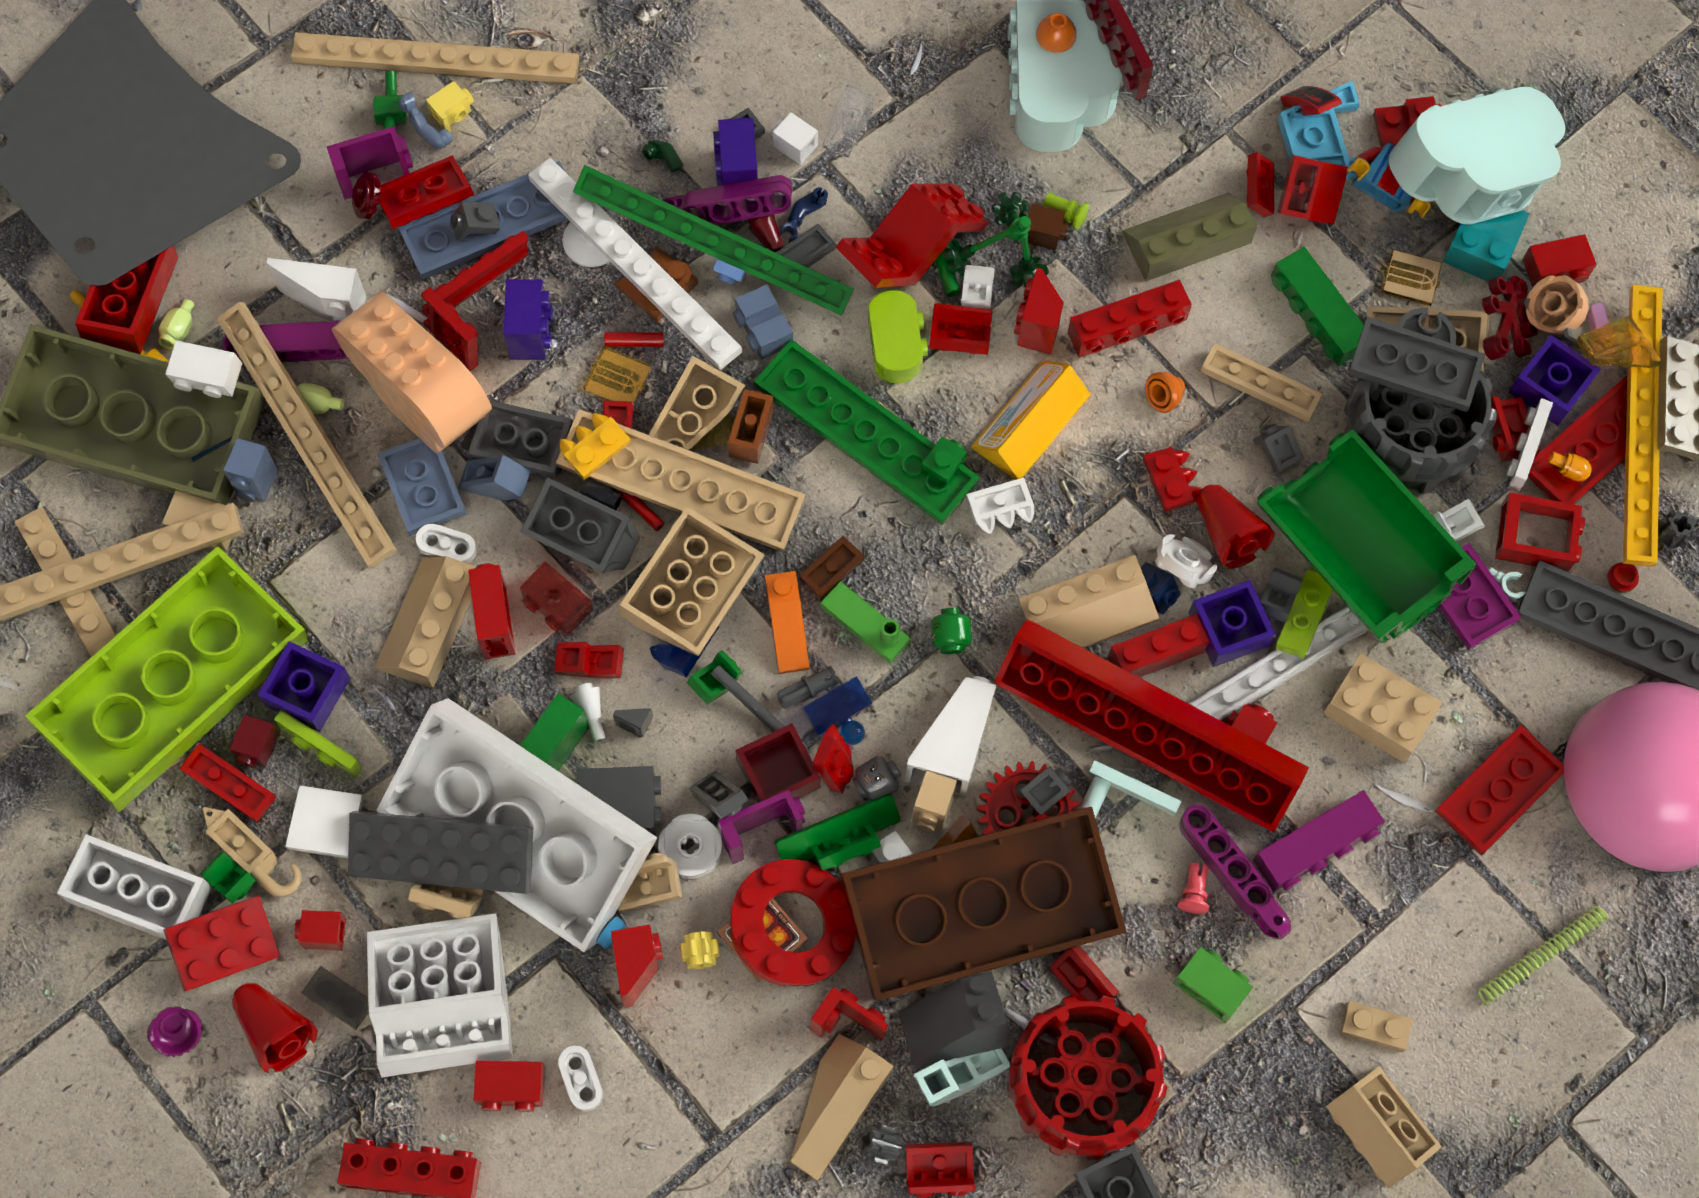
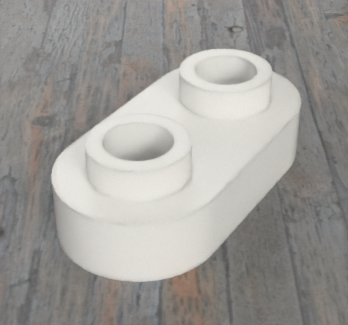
[416,524,477,564]
[558,1046,603,1112]

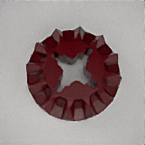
[352,172,382,219]

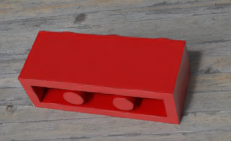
[1108,614,1210,678]

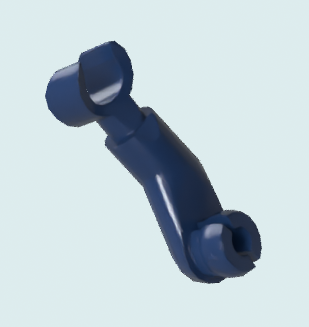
[780,187,828,243]

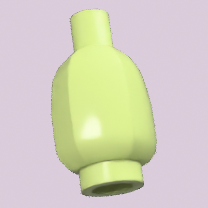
[158,299,194,350]
[297,383,344,414]

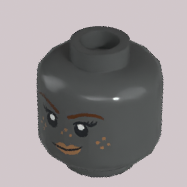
[853,756,902,800]

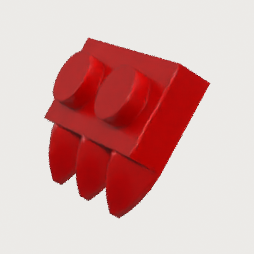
[1143,446,1202,513]
[812,724,854,794]

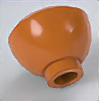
[1036,13,1076,53]
[1145,372,1185,413]

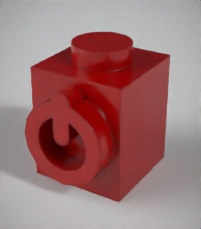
[1226,703,1278,744]

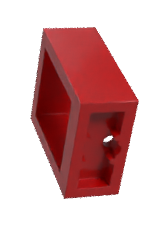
[1495,492,1585,572]
[468,563,516,660]

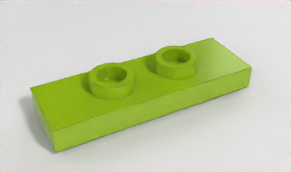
[1276,569,1333,659]
[274,711,362,778]

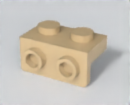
[618,853,682,913]
[408,883,484,919]

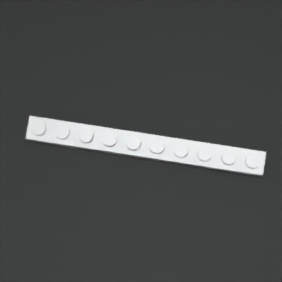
[528,158,742,370]

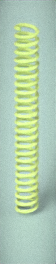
[1478,906,1609,1006]

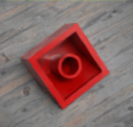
[611,924,663,1008]

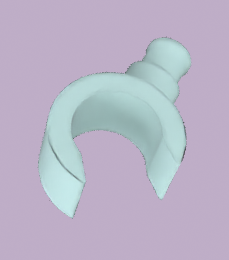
[1489,567,1526,603]

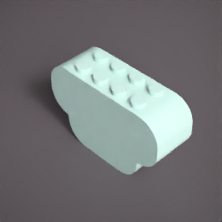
[1007,0,1122,152]
[1389,87,1565,224]

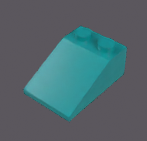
[1443,210,1530,282]

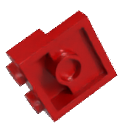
[1373,96,1442,148]

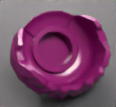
[147,1006,202,1057]

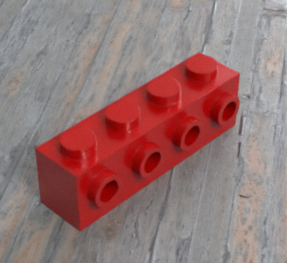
[1067,279,1192,358]
[337,1138,481,1198]

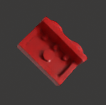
[929,303,993,355]
[1491,396,1539,462]
[905,1142,975,1198]

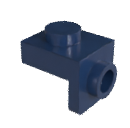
[1141,562,1181,614]

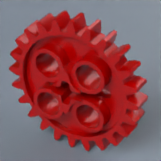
[976,761,1079,835]

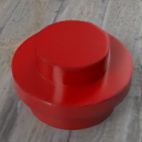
[1607,562,1639,592]

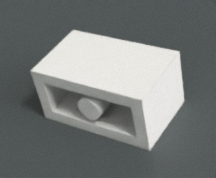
[165,340,242,398]

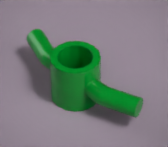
[373,70,407,129]

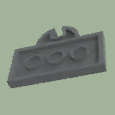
[1348,308,1485,412]

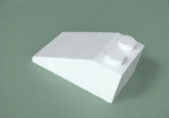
[266,258,366,321]

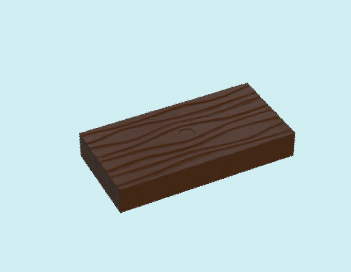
[840,807,1127,1001]

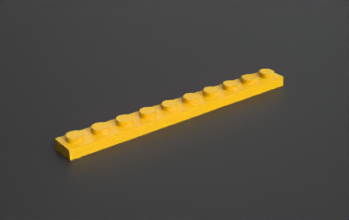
[1623,284,1663,567]

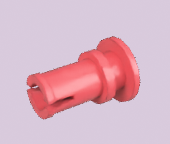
[1177,863,1209,914]

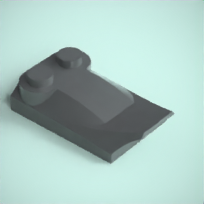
[462,400,573,479]
[520,477,640,573]
[1074,1145,1160,1198]

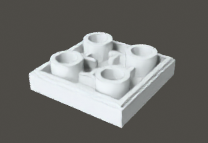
[285,786,364,858]

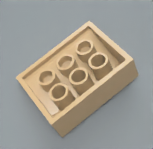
[618,506,765,656]

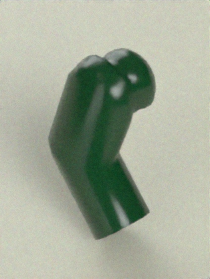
[642,140,684,173]

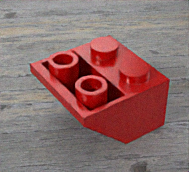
[1277,154,1348,224]
[1014,268,1064,355]

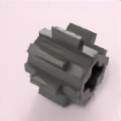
[1658,510,1698,549]
[858,1123,902,1166]

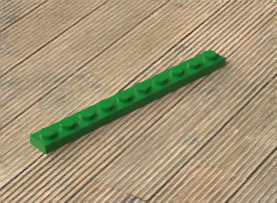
[573,165,854,316]

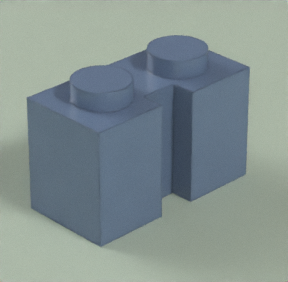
[733,285,793,359]
[223,438,278,502]

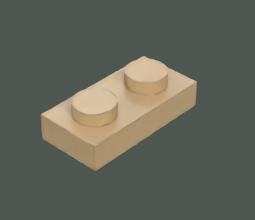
[1340,1000,1413,1052]

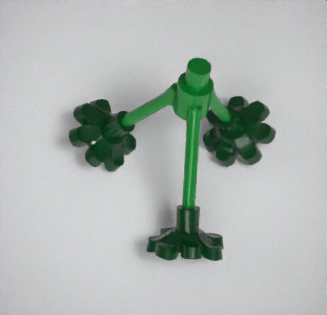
[944,192,1049,287]

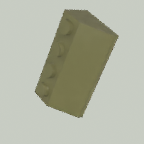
[1122,193,1257,281]

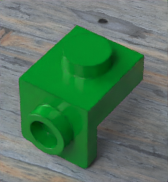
[921,437,967,484]
[687,650,742,705]
[200,852,256,904]

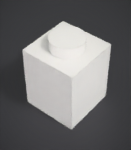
[772,112,818,165]

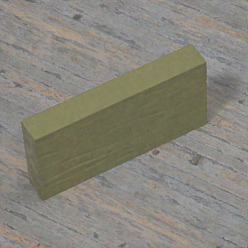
[0,324,266,505]

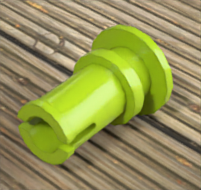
[1043,192,1089,230]

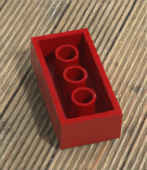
[75,245,178,354]

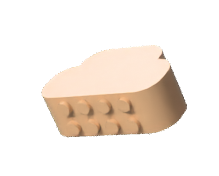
[332,291,492,454]

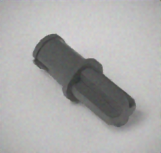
[777,666,839,708]

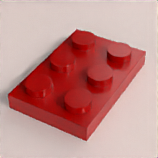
[379,155,474,229]
[163,896,280,991]

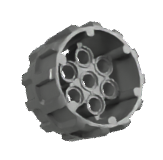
[1343,373,1497,494]

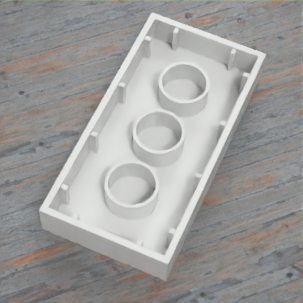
[376,698,657,952]

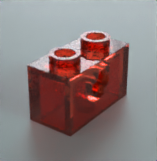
[520,562,593,636]

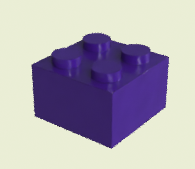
[713,117,758,199]
[503,279,553,360]
[1509,335,1601,426]
[1188,580,1276,667]
[258,641,351,732]

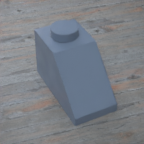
[458,455,530,501]

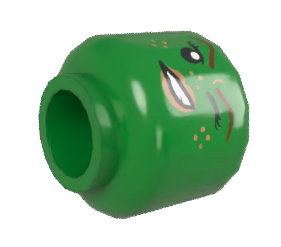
[931,608,972,654]

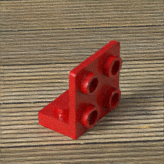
[810,987,888,1041]

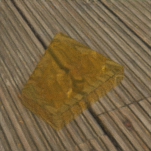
[1576,315,1661,368]

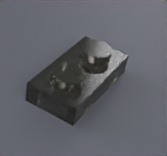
[301,966,369,1030]

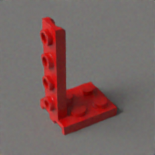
[421,231,529,371]

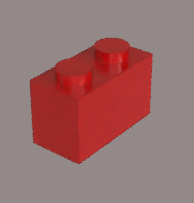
[1522,234,1597,288]
[473,1060,545,1112]

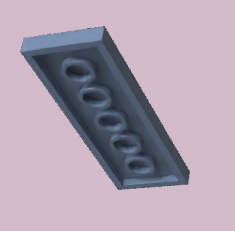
[398,161,568,280]

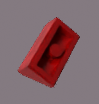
[1048,946,1119,1001]

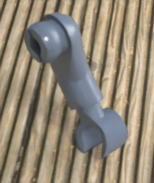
[398,92,453,149]

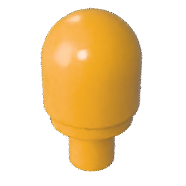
[1548,452,1592,481]

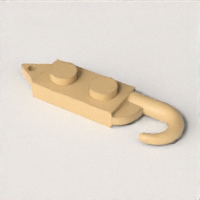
[203,807,302,897]

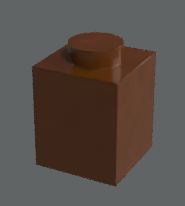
[1027,203,1069,250]

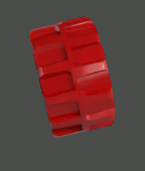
[1007,995,1167,1160]

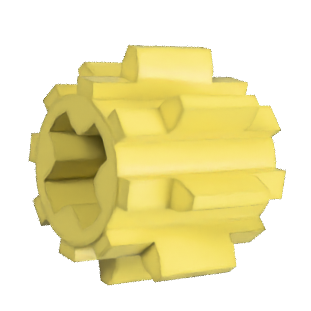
[680,931,720,970]

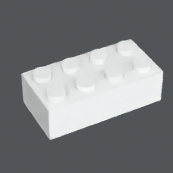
[57,834,212,940]

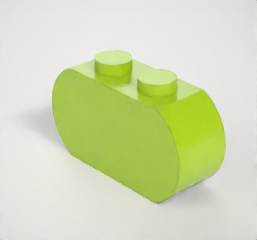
[868,290,928,383]

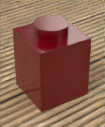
[230,715,280,768]

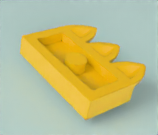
[560,413,631,480]

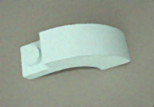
[914,1048,1010,1107]

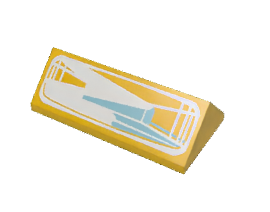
[971,360,1091,480]

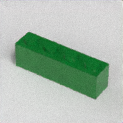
[1271,246,1364,367]

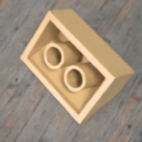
[1326,1066,1442,1189]

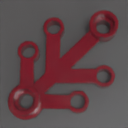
[1482,275,1538,361]

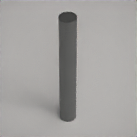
[711,665,785,732]

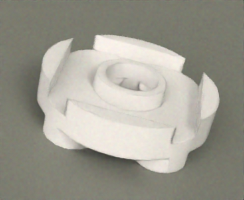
[1155,534,1217,588]
[658,814,722,879]

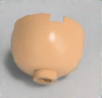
[1526,275,1589,336]

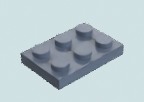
[377,438,467,536]

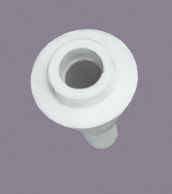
[570,683,606,742]

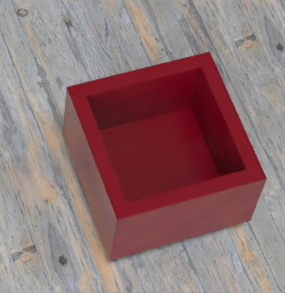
[735,723,821,803]

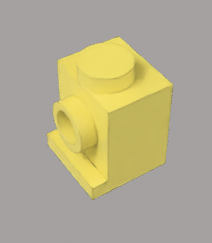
[426,81,474,132]

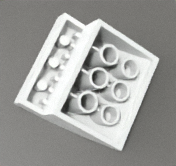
[367,913,513,1078]

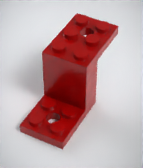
[835,183,990,288]

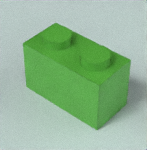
[1174,947,1253,1023]

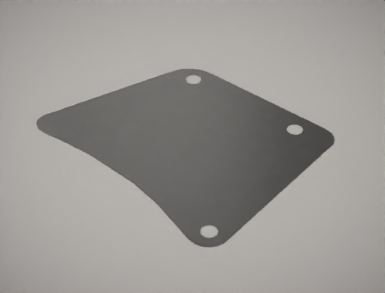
[0,0,301,286]

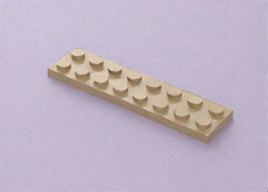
[556,409,806,552]

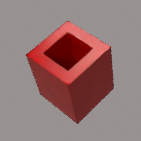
[294,910,346,951]

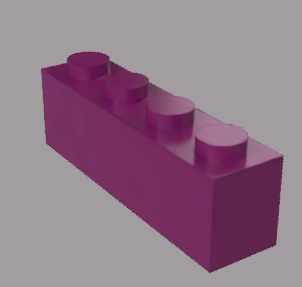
[1253,790,1385,892]

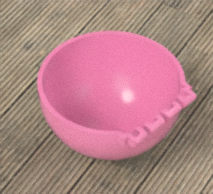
[1564,682,1699,872]

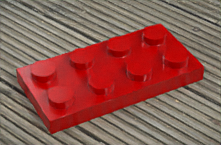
[1435,725,1564,856]

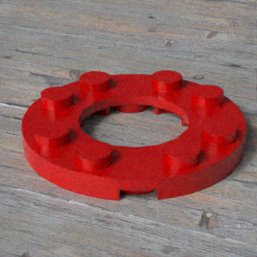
[729,859,856,987]

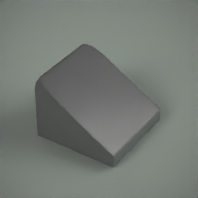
[613,708,653,737]

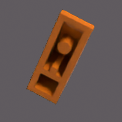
[765,571,810,674]

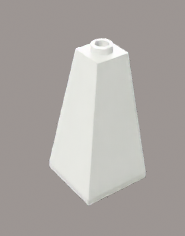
[905,676,996,798]

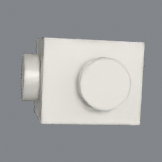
[961,265,994,309]
[1433,499,1485,542]

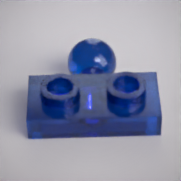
[802,676,872,745]

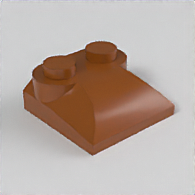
[615,246,698,322]

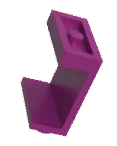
[327,126,414,200]
[718,790,805,864]

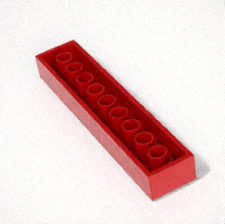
[994,619,1309,832]

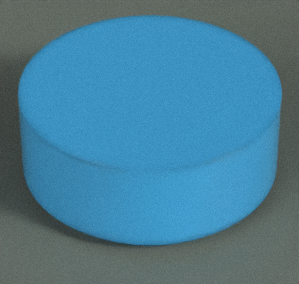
[596,916,626,949]

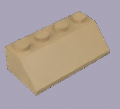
[1018,554,1160,648]
[375,556,476,689]

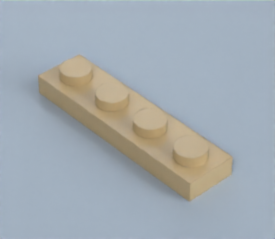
[1200,343,1323,422]

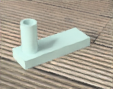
[1079,760,1181,818]

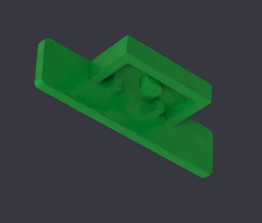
[774,793,901,871]

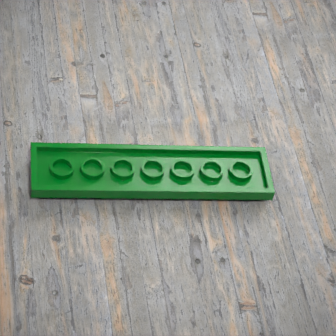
[753,339,980,525]

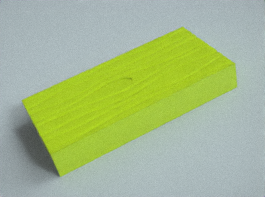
[25,546,308,812]

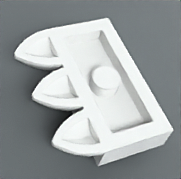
[966,477,1034,534]

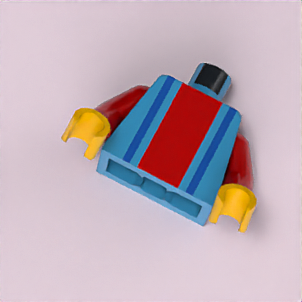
[1347,143,1431,218]

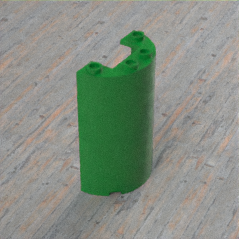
[1257,429,1476,643]

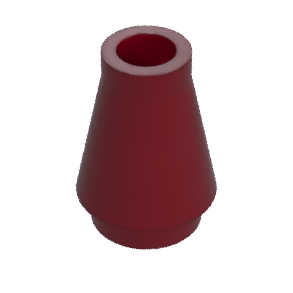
[748,214,784,252]

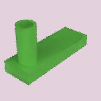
[820,581,911,664]

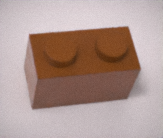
[728,389,774,464]

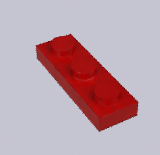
[179,744,277,823]

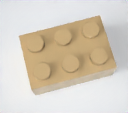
[1323,653,1443,763]

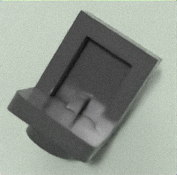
[450,202,500,242]
[1260,568,1303,623]

